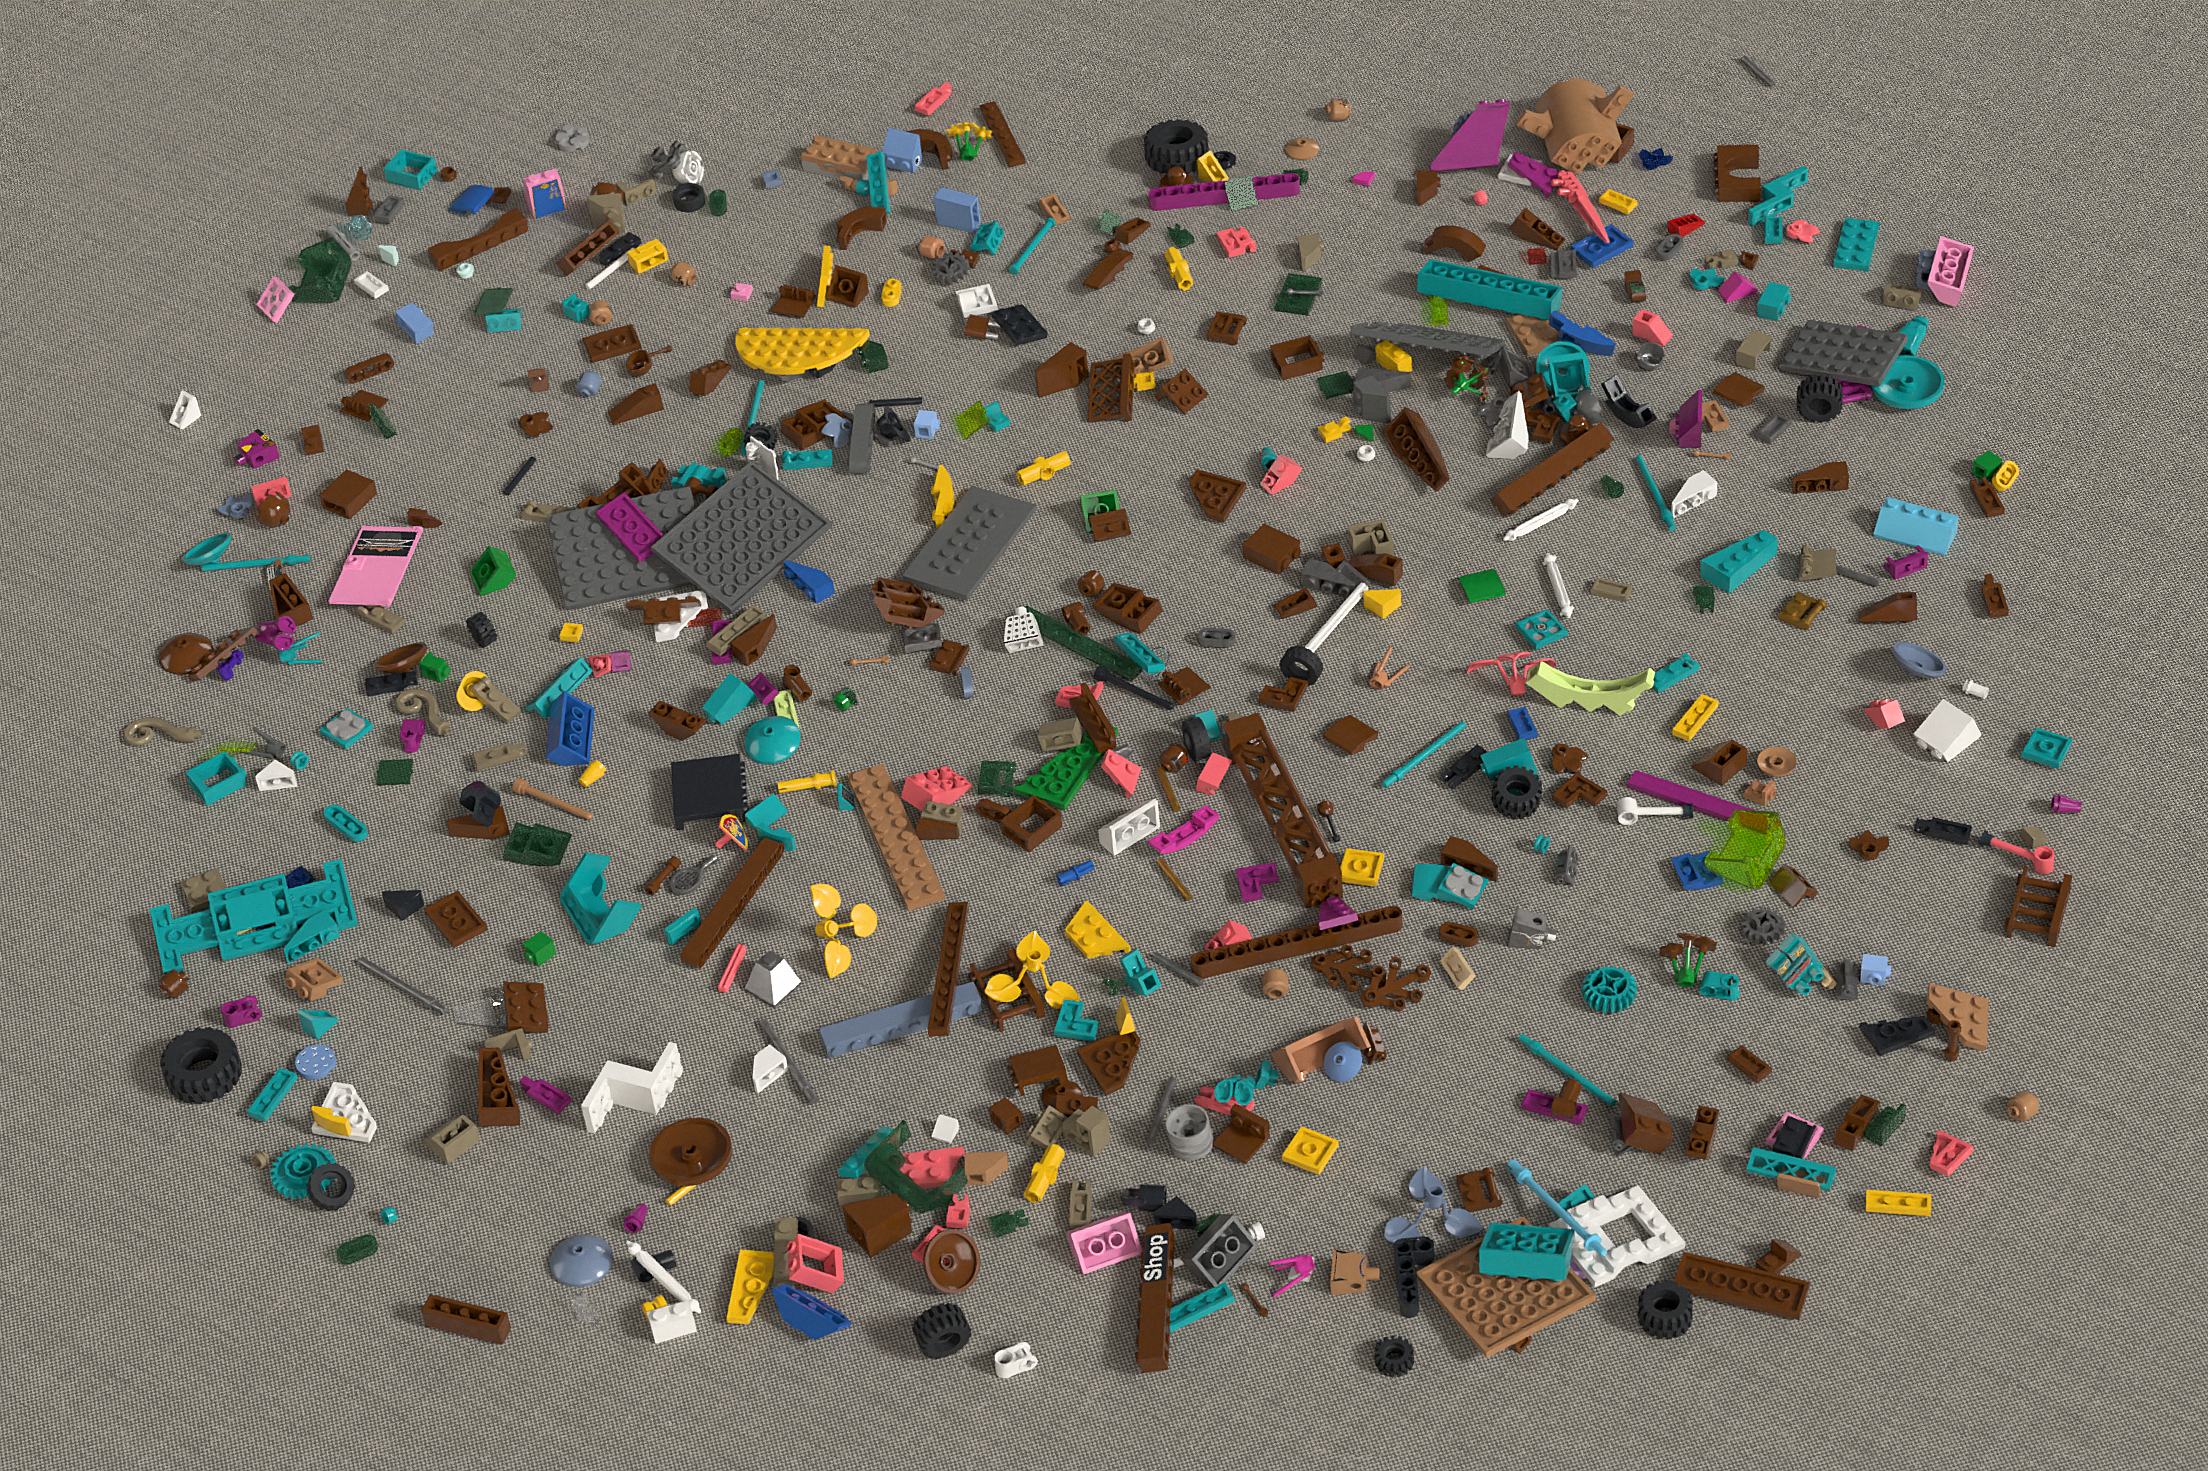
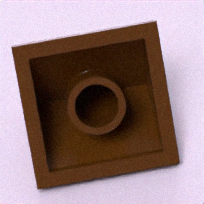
[826,265,869,307]

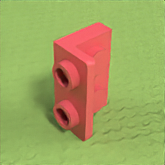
[251,476,292,507]

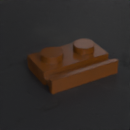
[1089,509,1131,543]
[929,639,970,676]

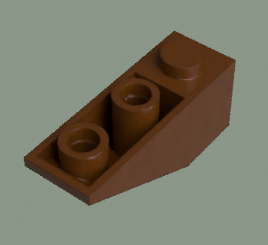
[346,166,373,216]
[1509,208,1566,250]
[689,360,732,396]
[1792,461,1849,493]
[1349,553,1403,586]
[1859,592,1917,624]
[730,614,777,666]

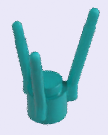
[279,631,322,665]

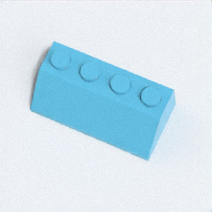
[1873,497,1959,556]

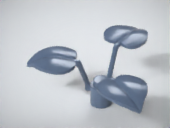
[1384,1166,1483,1245]

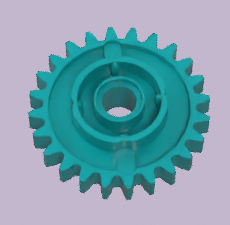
[270,1143,336,1201]

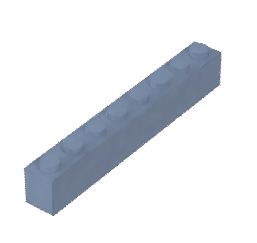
[819,982,983,1059]

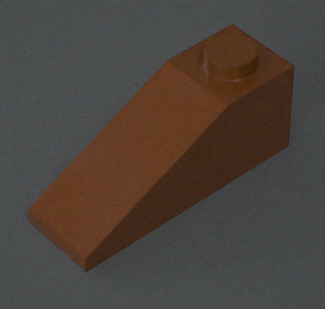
[608,384,664,425]
[446,806,510,840]
[1441,836,1498,882]

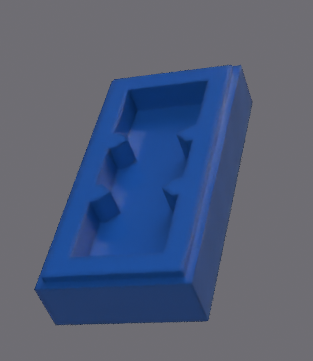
[1507,707,1538,740]

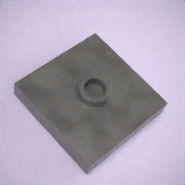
[902,623,942,653]

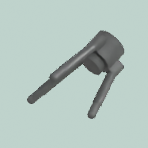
[239,727,286,759]

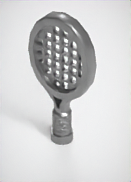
[669,854,718,895]

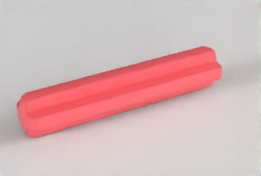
[717,944,747,993]

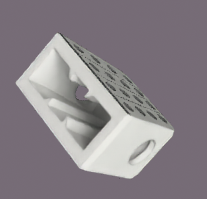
[1004,607,1043,653]

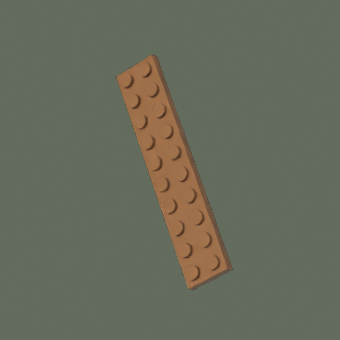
[847,764,946,911]

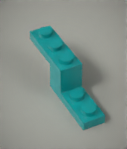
[1748,166,1808,227]

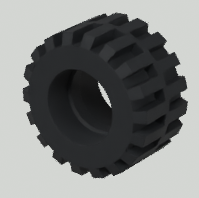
[1796,374,1843,423]
[1491,766,1542,819]
[1638,1280,1693,1340]
[912,1303,972,1359]

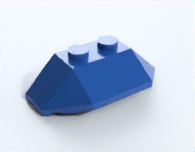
[772,1284,851,1340]

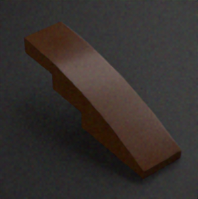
[1083,248,1134,290]

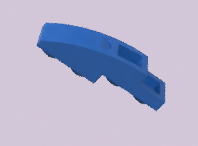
[1548,310,1616,356]

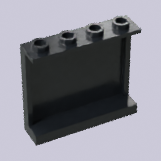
[671,754,749,831]

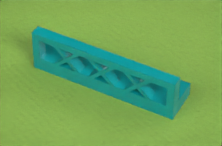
[525,657,593,719]
[1746,1147,1836,1192]

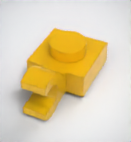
[1318,417,1351,443]

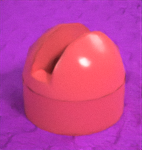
[1473,190,1488,205]

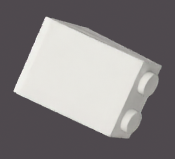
[1914,699,1982,762]

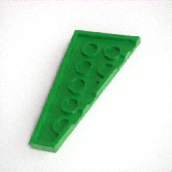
[1013,727,1118,811]

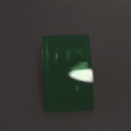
[503,822,572,866]

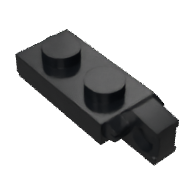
[600,232,642,266]
[365,671,418,697]
[1914,817,1972,845]

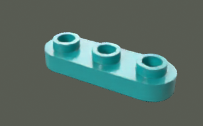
[323,804,368,842]

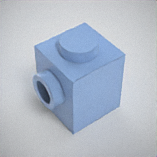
[914,410,940,439]
[1860,954,1891,985]

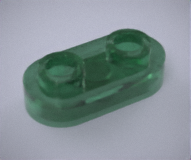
[710,189,727,217]
[336,1235,378,1265]

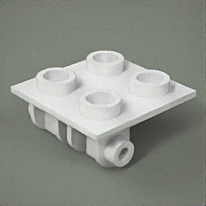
[745,436,779,480]

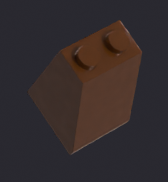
[842,1194,912,1258]

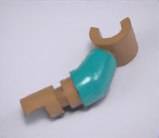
[839,175,898,196]

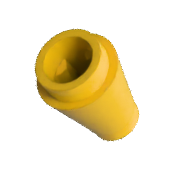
[578,760,606,788]

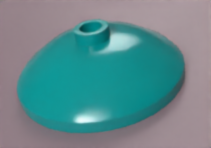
[1536,341,1590,394]
[182,532,232,565]
[744,716,801,765]

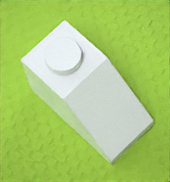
[753,1044,788,1093]

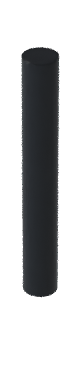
[869,397,923,407]
[503,456,536,496]

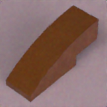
[1833,1094,1881,1151]

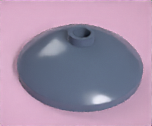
[1892,642,1947,678]
[549,1234,613,1287]

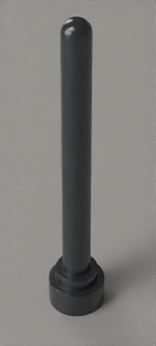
[1094,665,1174,710]

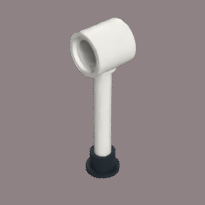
[1617,797,1693,825]

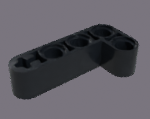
[1393,1236,1435,1318]

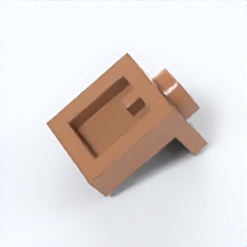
[1744,780,1776,806]

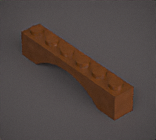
[428,208,529,271]

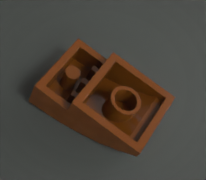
[781,399,846,450]
[1092,583,1162,634]

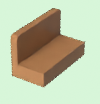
[1777,1166,1825,1198]

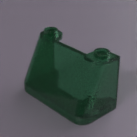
[288,237,352,303]

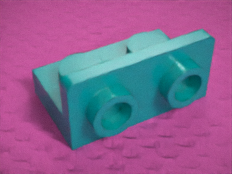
[970,221,1005,255]
[485,308,523,332]

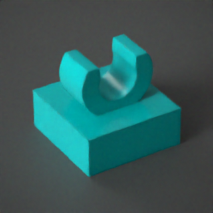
[1255,1060,1279,1090]

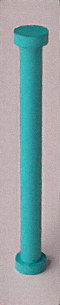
[1009,217,1056,275]

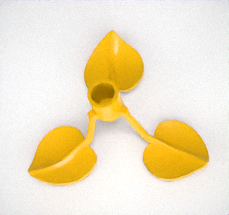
[810,884,877,978]
[984,930,1080,1009]

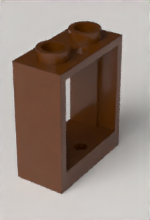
[1270,335,1325,380]
[1000,795,1062,852]

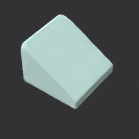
[379,245,399,266]

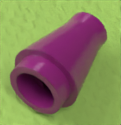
[2051,794,2082,813]
[623,1203,648,1234]

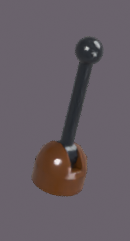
[1317,800,1340,842]

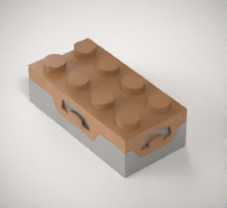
[801,135,876,180]

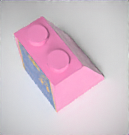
[523,169,566,219]

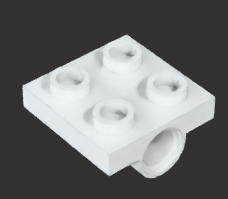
[956,284,998,318]

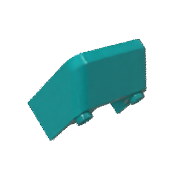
[560,852,642,944]

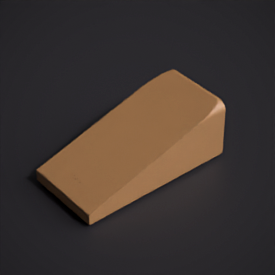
[1039,194,1071,225]

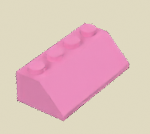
[1927,236,1974,307]

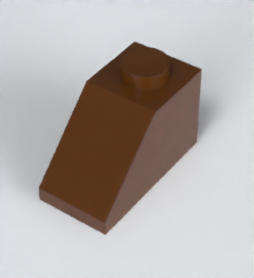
[1417,170,1441,206]

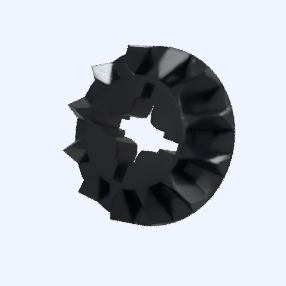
[1213,151,1236,171]

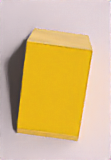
[1197,151,1229,182]
[1363,589,1401,619]

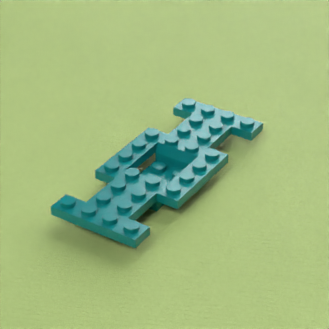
[149,858,358,975]

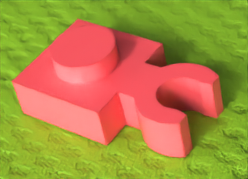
[946,1194,970,1228]

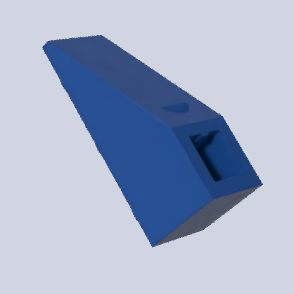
[783,560,835,604]

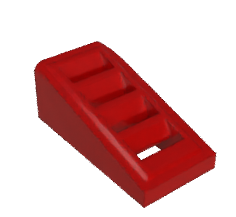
[1667,213,1705,237]

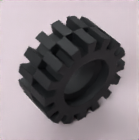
[743,422,778,450]
[466,612,497,648]
[1374,1335,1414,1377]

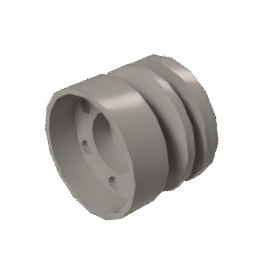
[1165,1104,1214,1160]

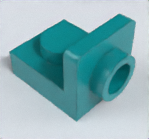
[1553,392,1577,422]
[982,401,1010,432]

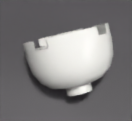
[672,151,704,184]

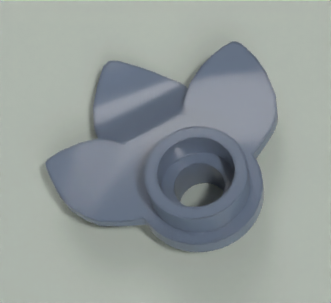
[821,413,853,448]
[218,494,253,519]

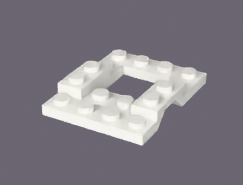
[1548,1185,1685,1287]

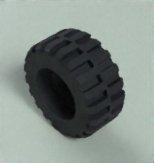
[1144,119,1209,174]
[160,1027,242,1104]

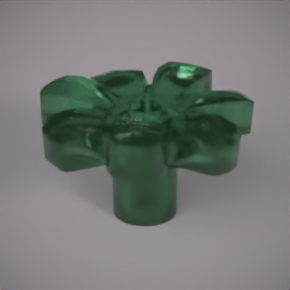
[1102,978,1128,996]

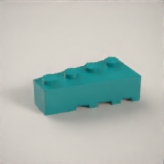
[1700,529,1778,593]

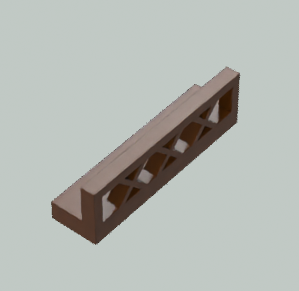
[1069,682,1117,753]

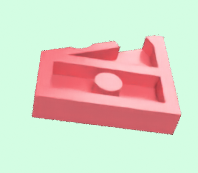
[1055,682,1104,709]
[1101,749,1141,798]
[1930,1130,1973,1177]

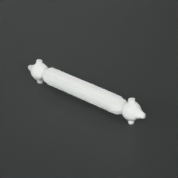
[1503,499,1578,541]
[1542,553,1574,618]
[626,1241,701,1314]

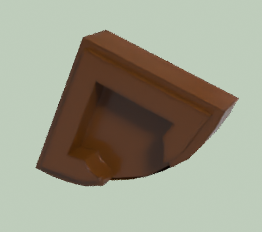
[1741,251,1759,270]

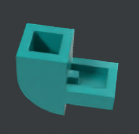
[1119,949,1162,996]

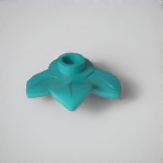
[1690,268,1725,290]

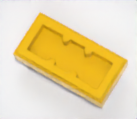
[1599,189,1637,214]

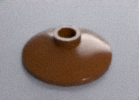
[1042,1080,1083,1109]

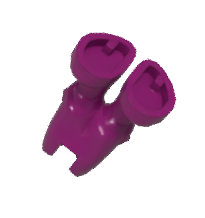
[255,616,296,651]

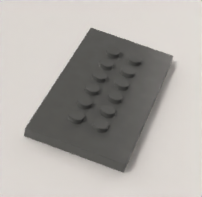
[902,485,1036,601]

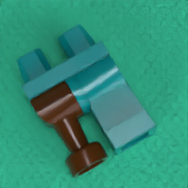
[671,462,727,498]

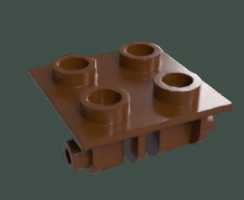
[772,285,816,318]
[340,390,388,422]
[1158,666,1211,705]

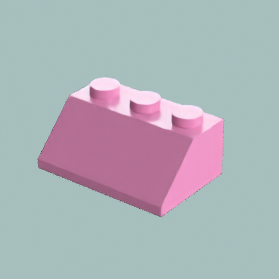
[1066,1211,1143,1274]

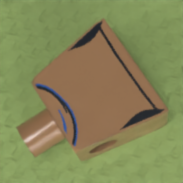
[1330,1249,1380,1295]

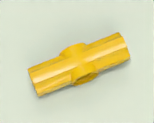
[1164,247,1193,291]
[1016,451,1071,486]
[1024,1144,1065,1203]

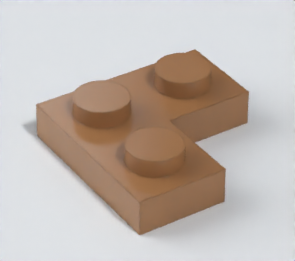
[1702,400,1729,432]

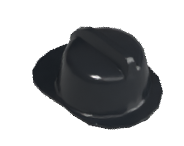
[877,406,911,442]

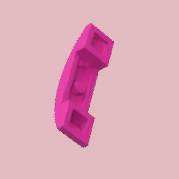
[1148,805,1219,854]

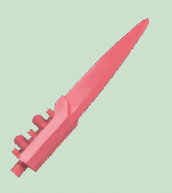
[1551,170,1609,243]

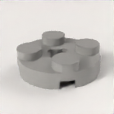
[556,125,589,152]

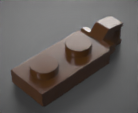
[1981,574,2009,618]

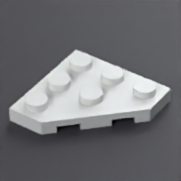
[654,590,708,642]
[311,1082,377,1143]

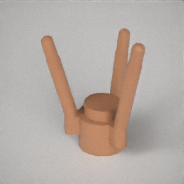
[1369,646,1410,690]

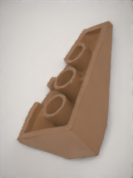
[1100,337,1174,379]

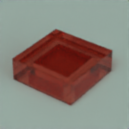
[1527,248,1546,265]

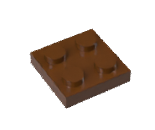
[1510,372,1549,409]

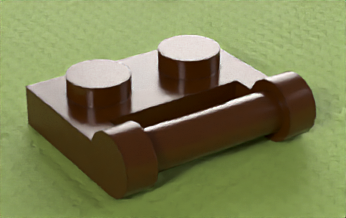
[1207,311,1247,346]
[1456,1167,1503,1212]

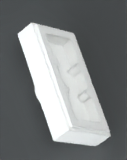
[354,271,389,299]

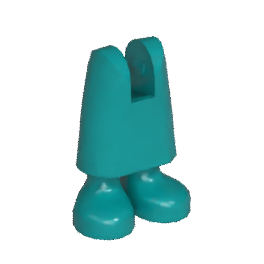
[1214,1074,1256,1105]

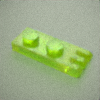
[1428,295,1449,326]

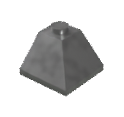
[745,950,802,1008]

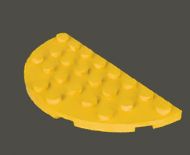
[736,327,870,375]

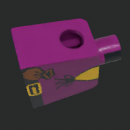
[234,429,280,468]

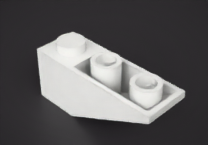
[1671,470,1717,518]

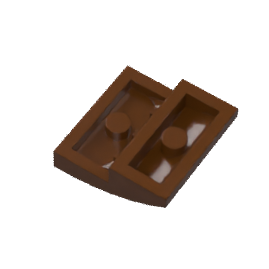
[1713,372,1765,407]
[1323,715,1379,755]

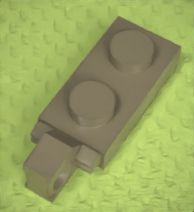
[472,742,528,771]

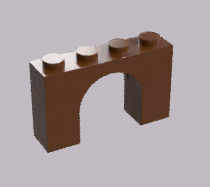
[1714,145,1761,202]

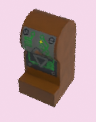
[1624,270,1646,303]

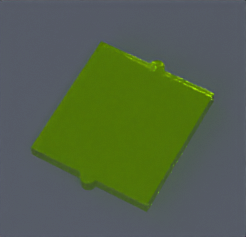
[955,400,990,440]
[219,741,258,752]

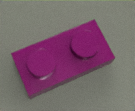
[747,672,779,705]

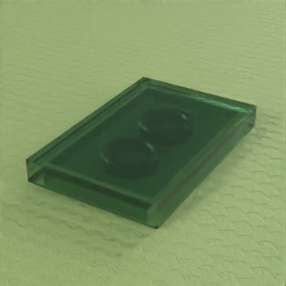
[1275,273,1322,316]

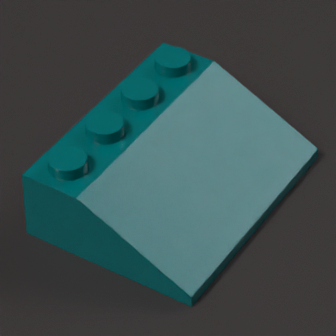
[1479,1222,1575,1281]

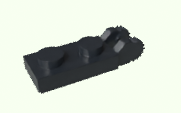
[1439,744,1487,789]

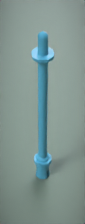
[1506,1159,1607,1256]

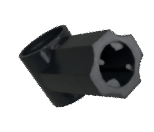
[631,1250,677,1283]

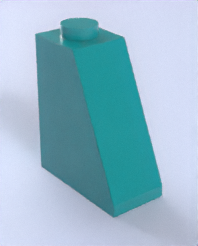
[702,673,758,725]
[1480,738,1539,781]

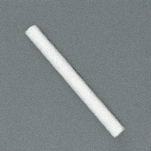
[585,248,634,290]

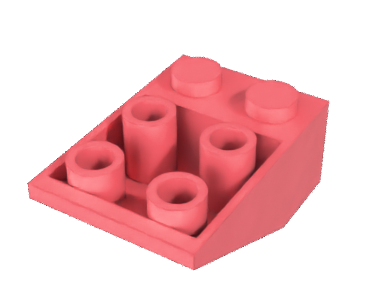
[901,766,973,811]

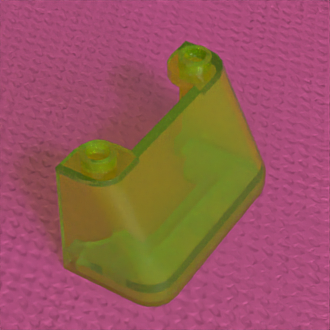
[1704,809,1786,890]

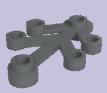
[649,140,686,180]

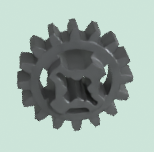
[932,252,970,285]
[1741,906,1785,945]

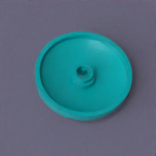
[1871,355,1945,409]

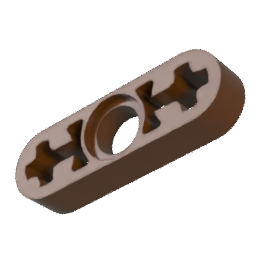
[344,353,394,383]

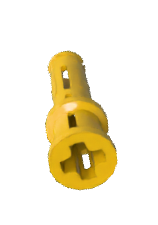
[778,770,837,794]

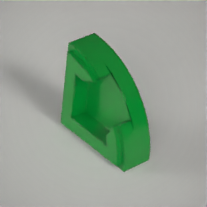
[1355,424,1374,441]

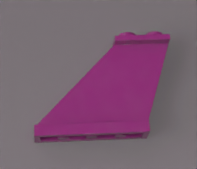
[1429,99,1510,172]

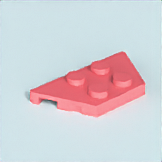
[884,1146,965,1191]

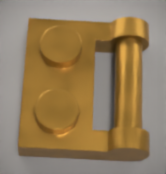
[1778,591,1827,630]

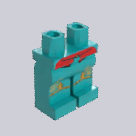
[1766,933,1825,996]

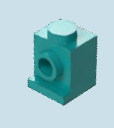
[562,293,589,323]

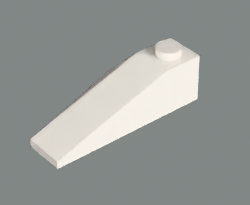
[1486,391,1529,459]

